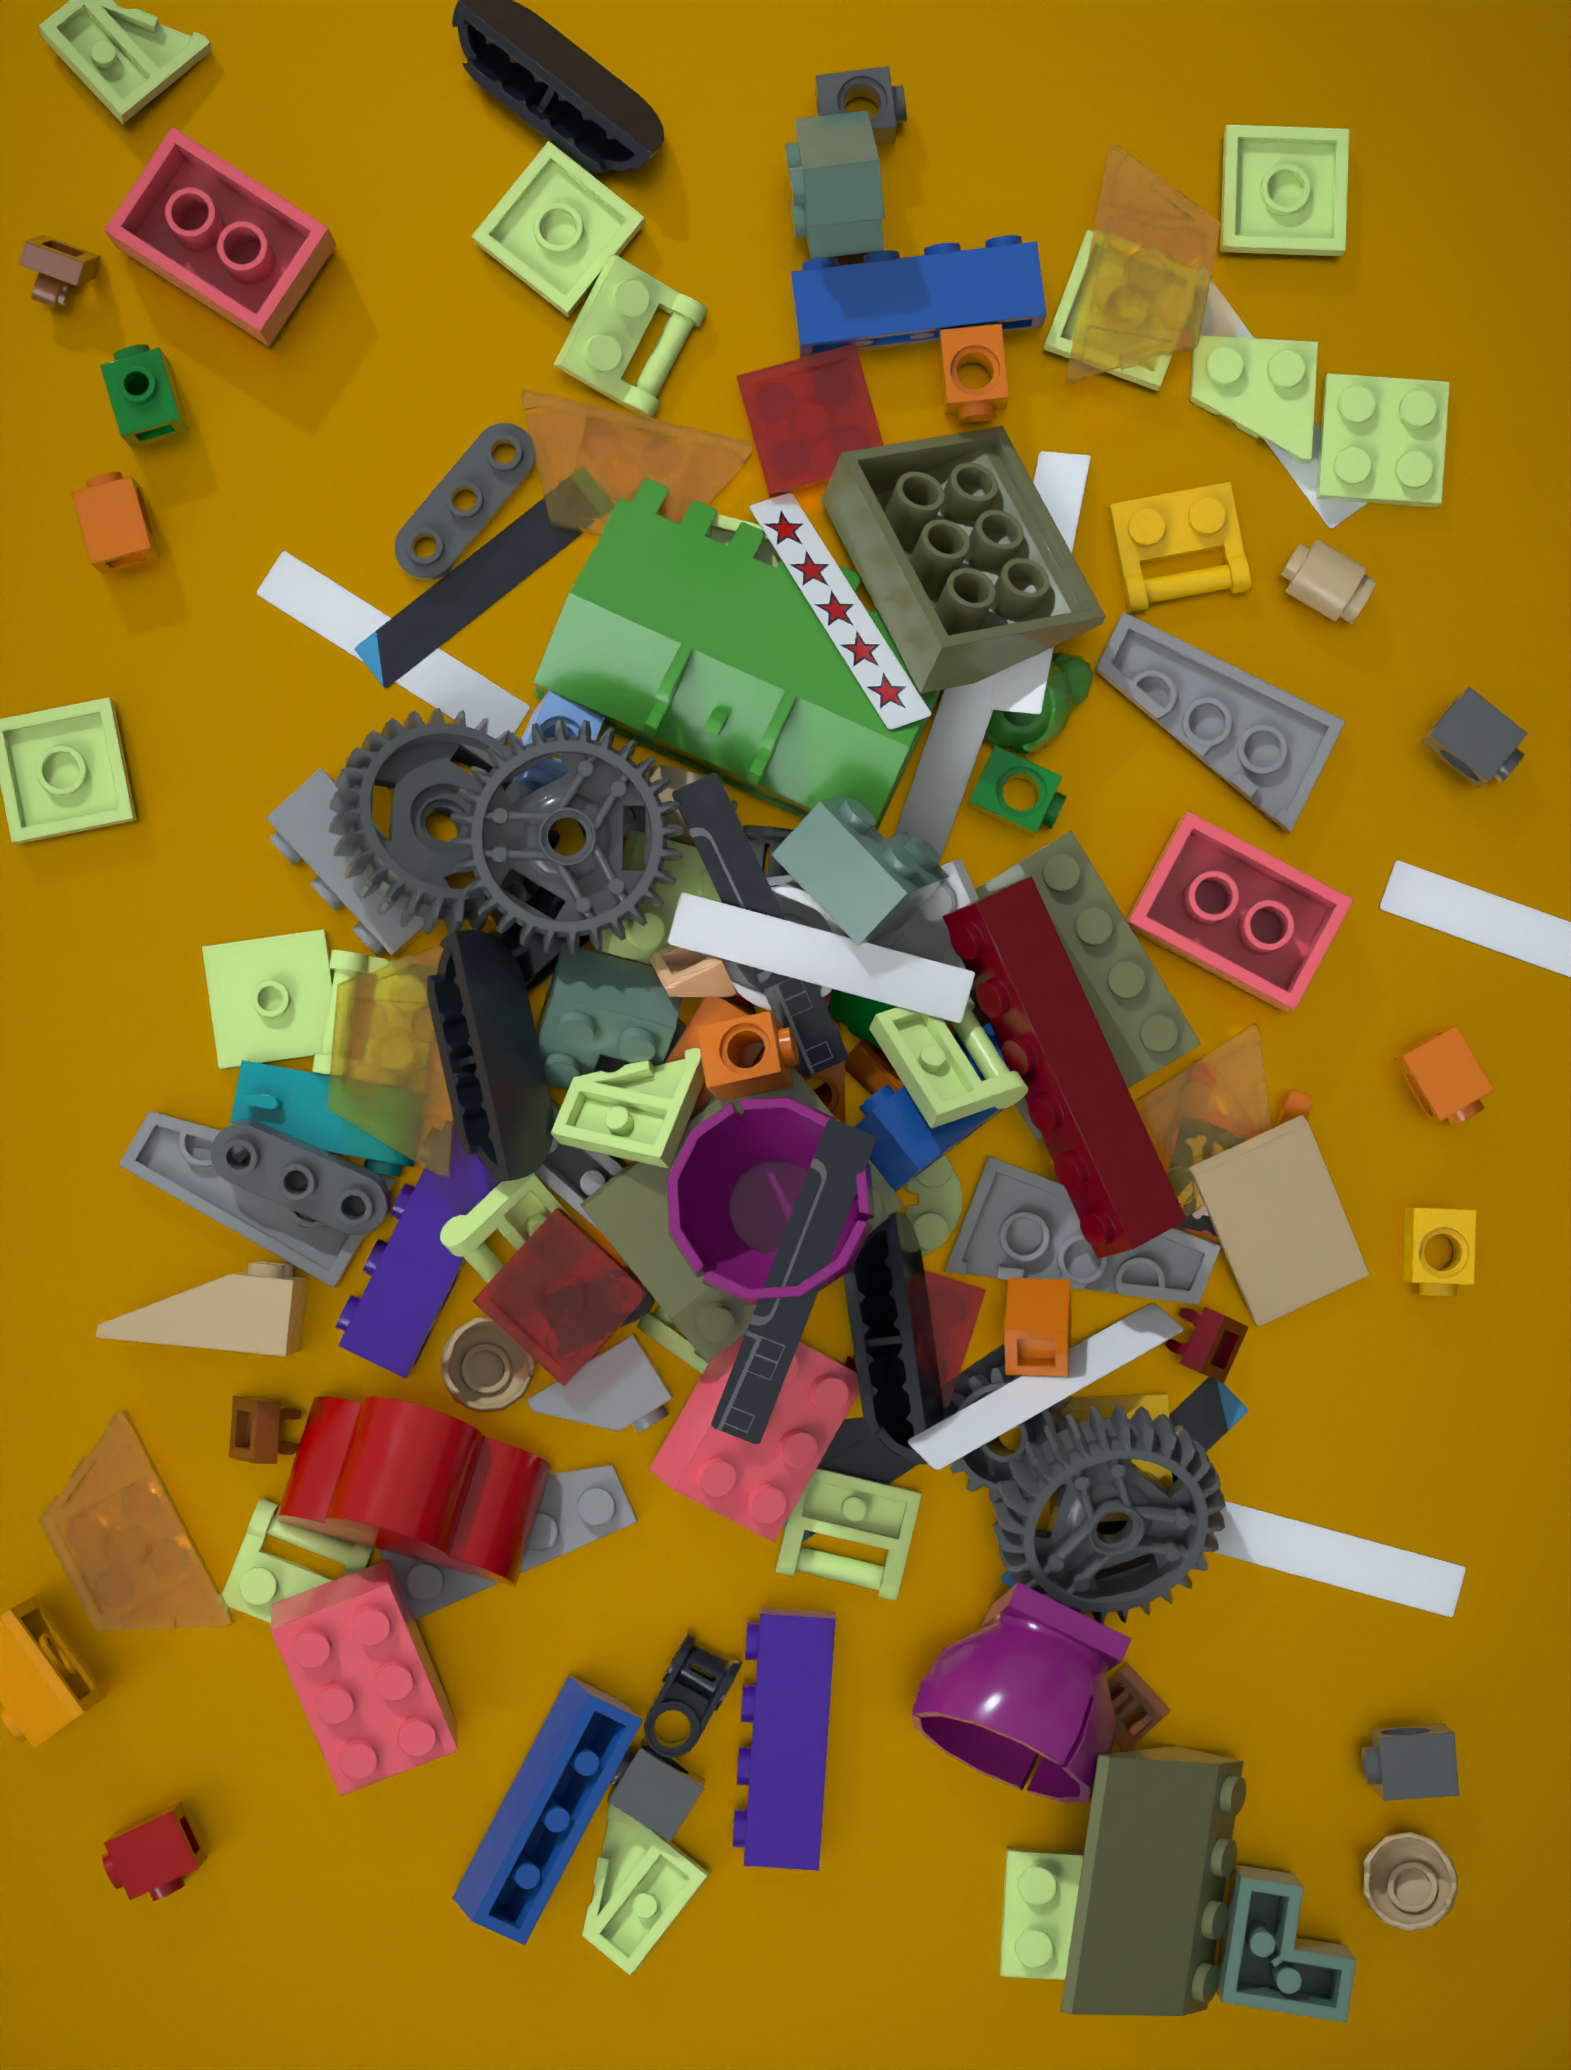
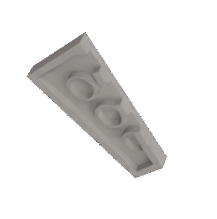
[1095,612,1345,834]

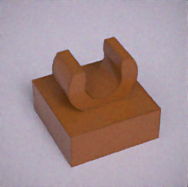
[19,235,101,307]
[229,1396,301,1464]
[1107,1662,1171,1752]

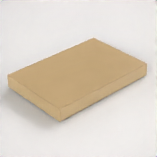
[1189,1115,1370,1327]

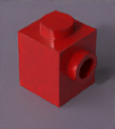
[102,1802,207,1902]

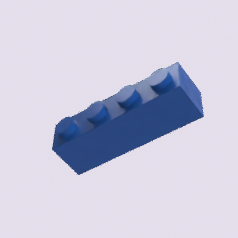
[791,235,1046,357]
[452,1676,643,1945]

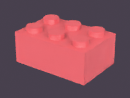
[104,127,336,346]
[1126,811,1354,1013]
[649,1333,859,1542]
[270,1559,458,1796]

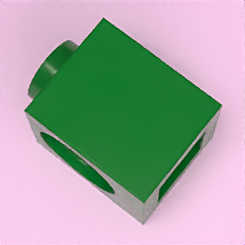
[966,745,1067,838]

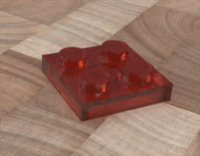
[736,344,883,498]
[473,1208,650,1386]

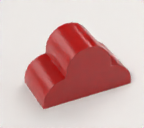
[276,1396,551,1587]

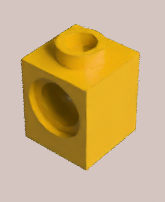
[1403,1207,1477,1296]

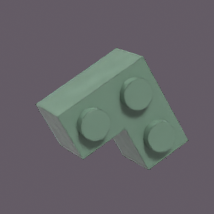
[785,110,885,259]
[771,794,950,946]
[535,943,681,1090]
[1216,1864,1356,2023]

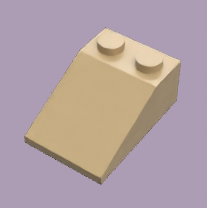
[96,1261,308,1356]

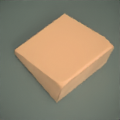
[648,945,737,997]

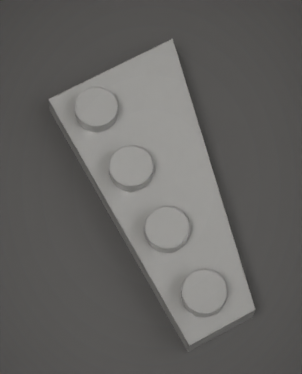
[119,1111,397,1288]
[944,1156,1221,1305]
[378,1463,638,1620]

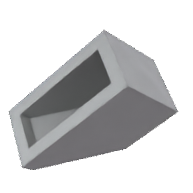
[526,1333,674,1434]

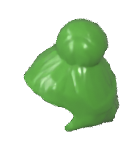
[983,652,1093,755]

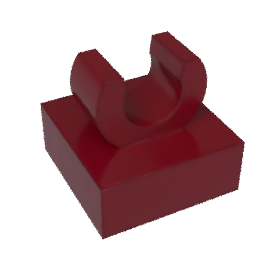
[1165,1307,1249,1383]

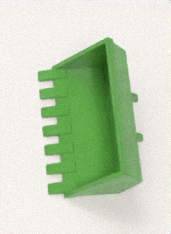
[533,478,941,831]

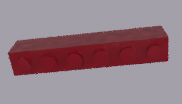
[942,876,1187,1259]

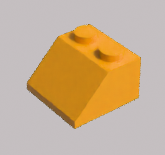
[0,1596,105,1749]

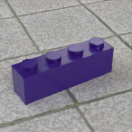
[335,1121,502,1379]
[732,1607,835,1871]

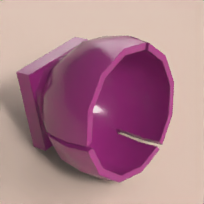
[666,1096,875,1305]
[912,1582,1131,1803]

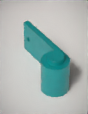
[230,1060,428,1177]

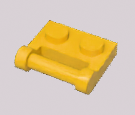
[1108,482,1251,613]

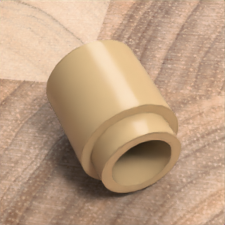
[1281,539,1377,624]

